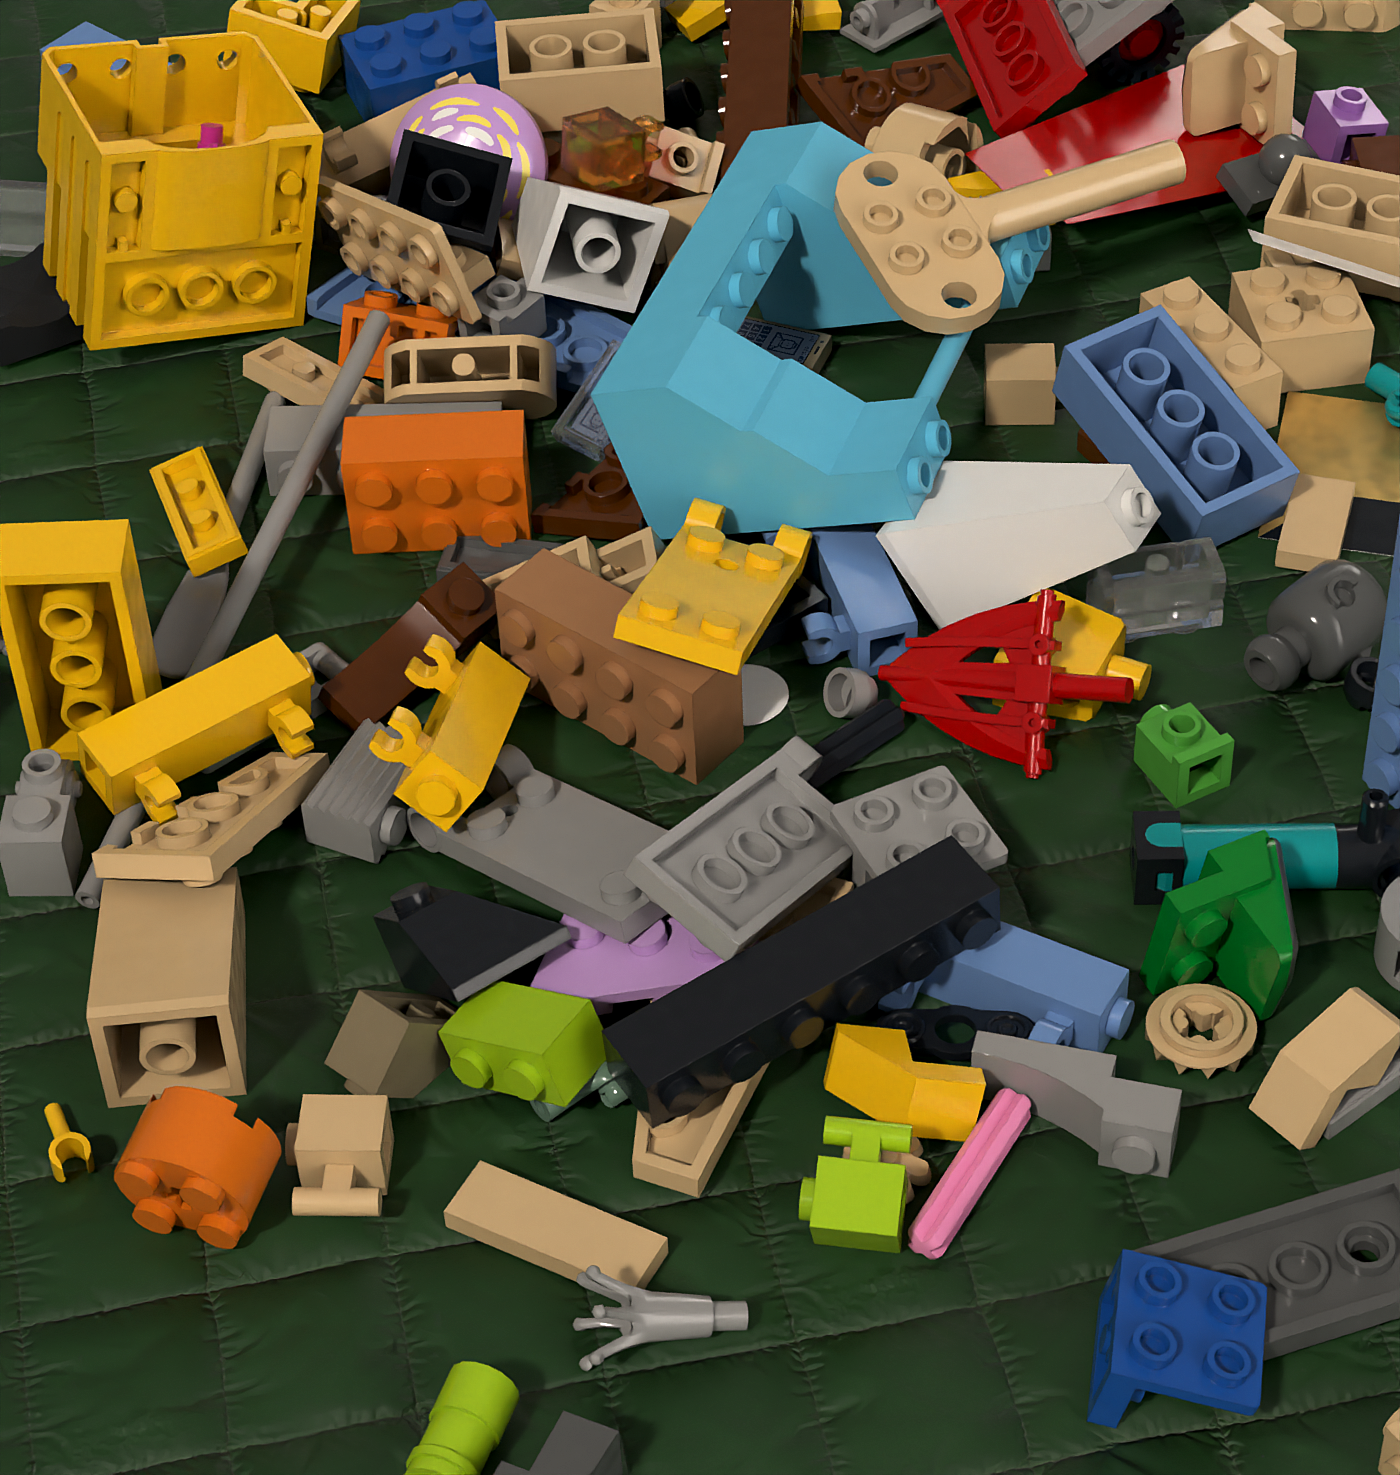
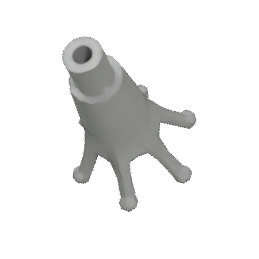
[573,1265,748,1371]

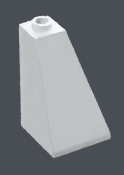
[876,461,1161,630]

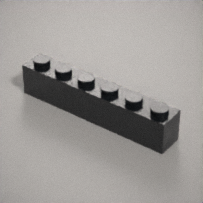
[602,835,1001,1129]

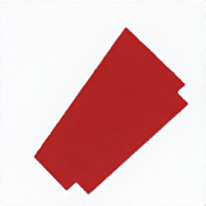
[965,64,1304,224]

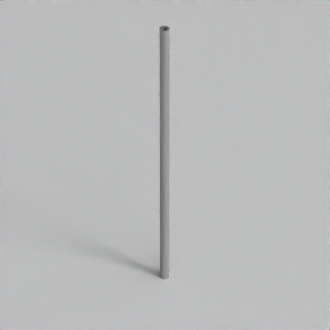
[75,310,390,909]

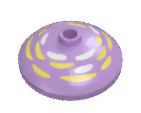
[390,84,548,220]

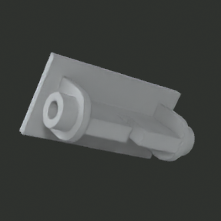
[840,0,944,53]

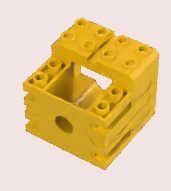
[37,31,324,351]

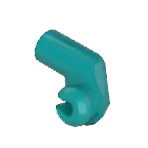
[1365,362,1400,428]

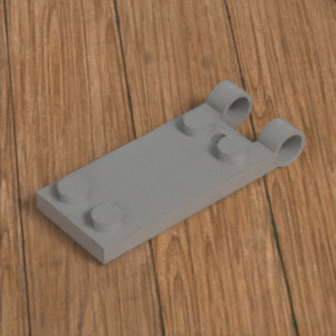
[623,736,853,961]
[406,744,668,944]

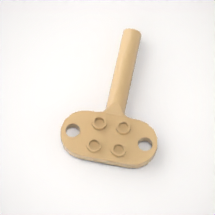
[834,139,1186,335]

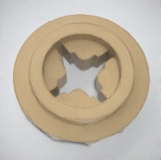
[1145,983,1257,1079]

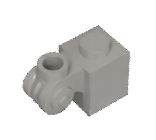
[0,749,83,896]

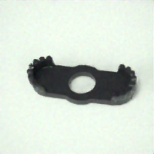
[876,1005,1034,1061]

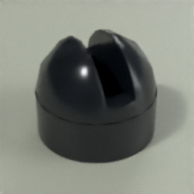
[663,77,704,123]
[1343,657,1379,712]

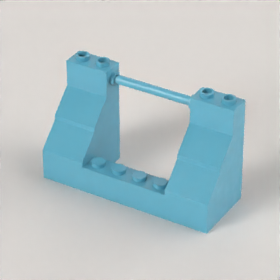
[590,122,1050,540]

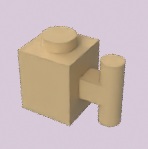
[285,1094,394,1217]

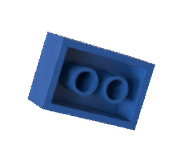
[338,0,500,122]

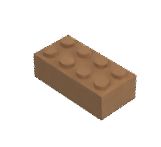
[494,548,744,785]

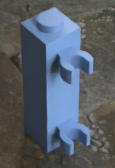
[761,523,918,676]
[878,921,1135,1053]

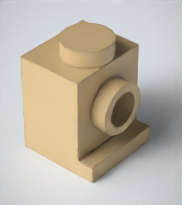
[635,125,725,199]

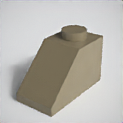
[324,989,458,1098]

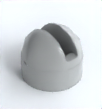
[823,667,879,718]

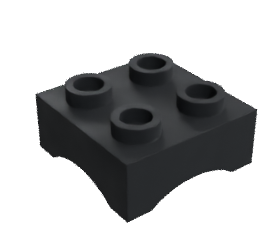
[0,243,84,367]

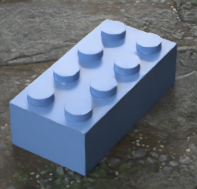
[1052,304,1300,560]

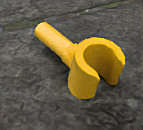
[44,1103,95,1182]

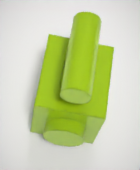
[799,1115,913,1253]

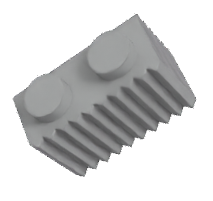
[301,718,410,864]

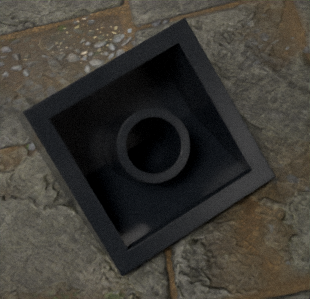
[386,129,513,253]

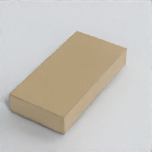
[1275,473,1356,572]

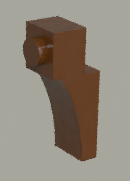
[317,561,498,734]

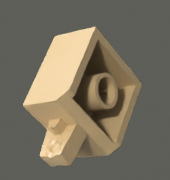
[1228,249,1375,393]

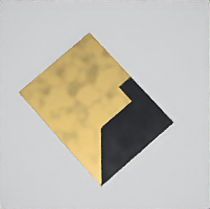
[1258,391,1400,556]

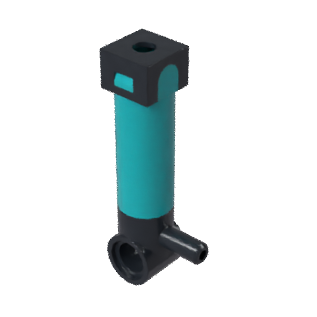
[1129,788,1400,905]

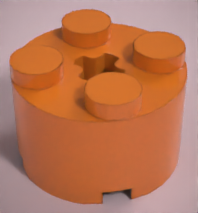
[114,1086,282,1249]

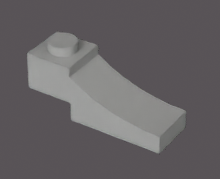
[971,1030,1182,1178]

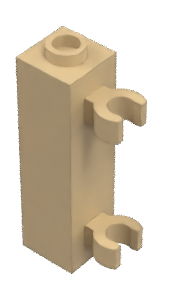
[317,71,477,197]

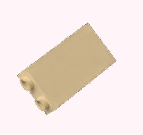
[86,867,247,1108]

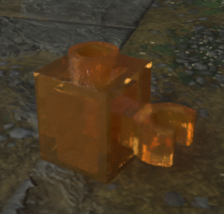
[561,106,664,192]

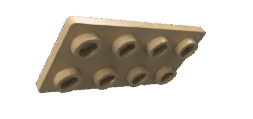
[318,175,496,325]

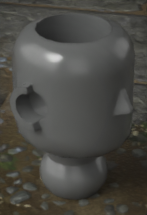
[1243,559,1387,691]

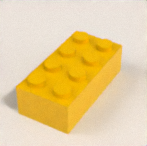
[0,519,163,761]

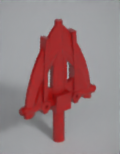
[878,589,1134,779]

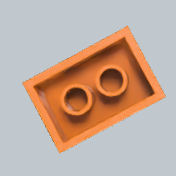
[340,410,532,554]

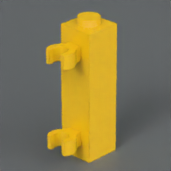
[77,634,315,826]
[369,634,531,832]

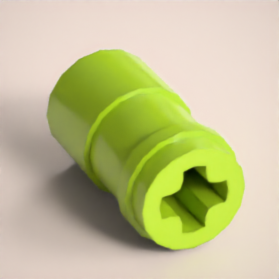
[404,1361,520,1475]

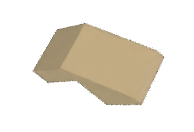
[1248,987,1400,1150]

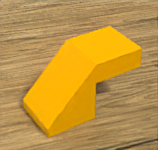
[823,1023,986,1142]

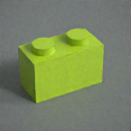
[438,980,606,1107]

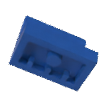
[1086,1249,1267,1429]

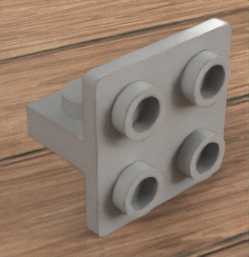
[830,766,1008,889]

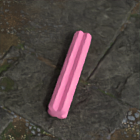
[908,1088,1031,1260]

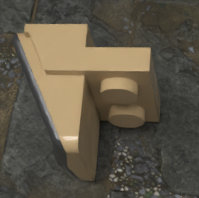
[1182,2,1297,144]

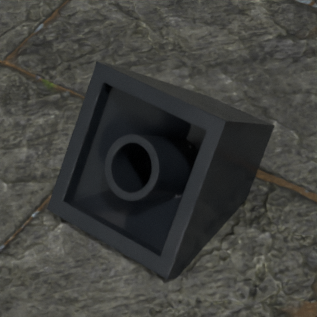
[372,882,572,1002]

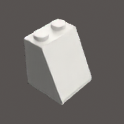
[512,177,670,314]

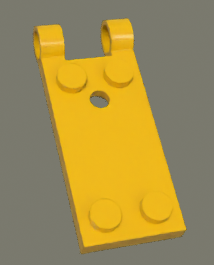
[613,497,813,675]

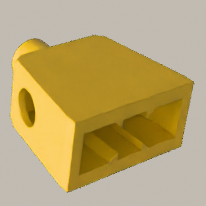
[992,588,1152,722]

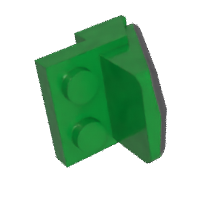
[1139,829,1298,1023]

